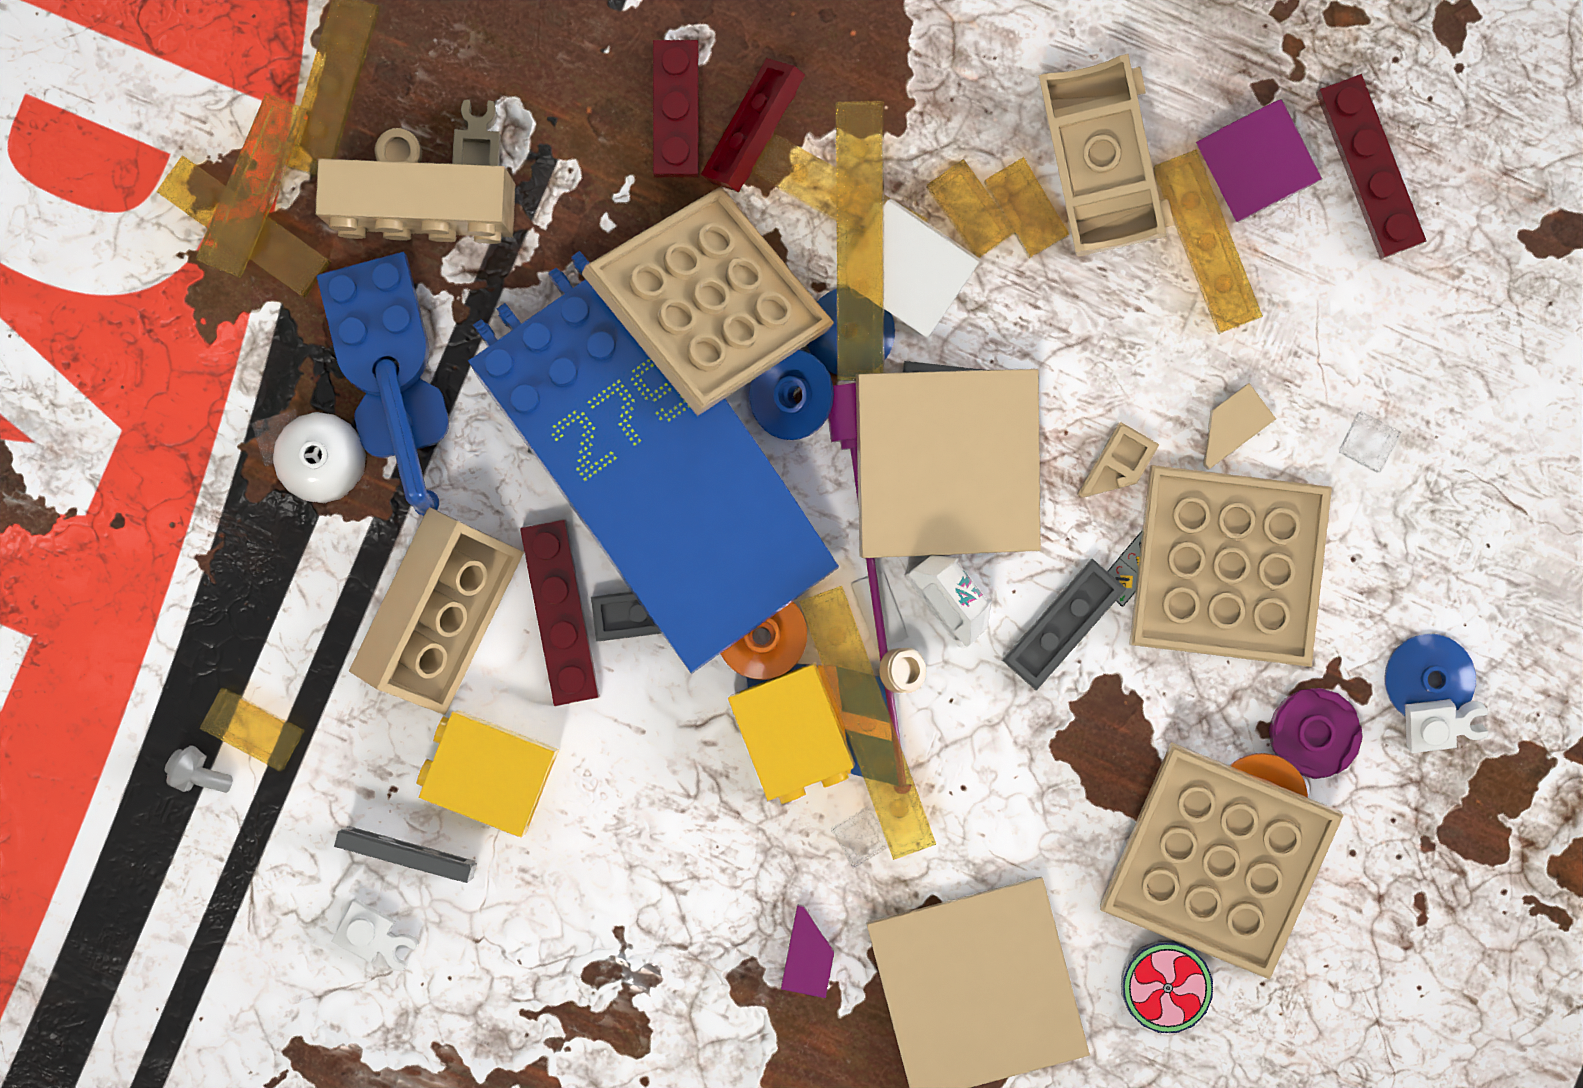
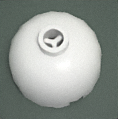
[273,412,366,503]

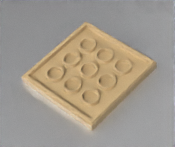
[582,186,834,416]
[856,369,1041,558]
[1129,465,1332,667]
[1100,742,1344,979]
[866,876,1090,1088]

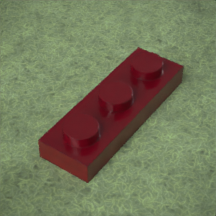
[653,40,699,178]
[701,58,805,193]

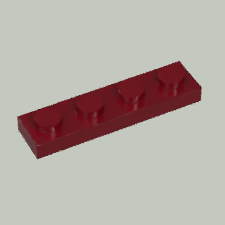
[1316,74,1427,260]
[520,519,600,706]

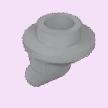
[165,746,233,793]

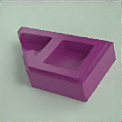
[781,904,834,998]

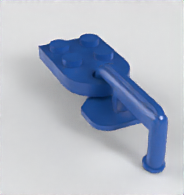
[316,252,449,516]

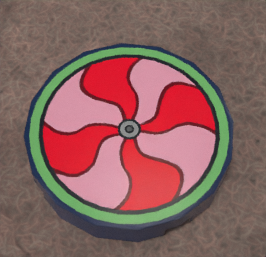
[1121,941,1213,1033]

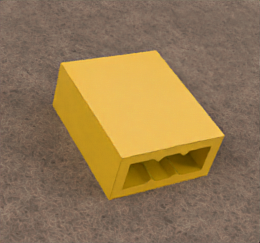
[728,662,855,804]
[416,710,559,838]

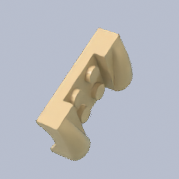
[1038,54,1174,257]

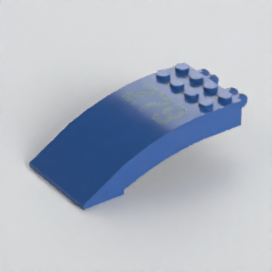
[468,251,839,674]

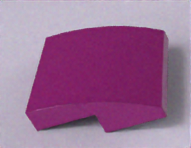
[1196,99,1323,222]

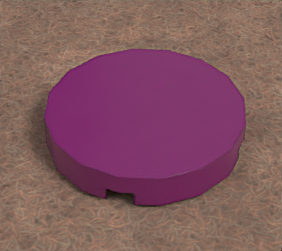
[1269,688,1363,779]

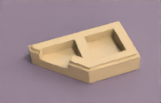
[1203,383,1276,470]
[1077,422,1160,498]

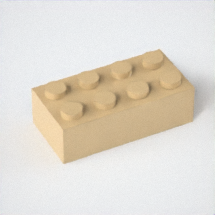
[316,159,515,244]

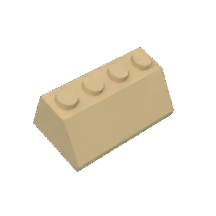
[349,507,524,715]

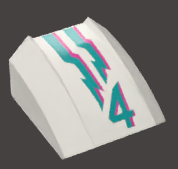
[905,555,992,648]

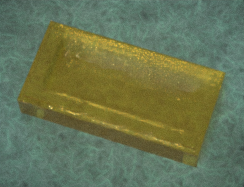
[984,157,1069,259]
[926,159,1016,258]
[200,688,305,771]

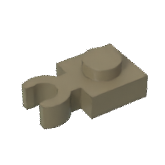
[452,100,501,166]

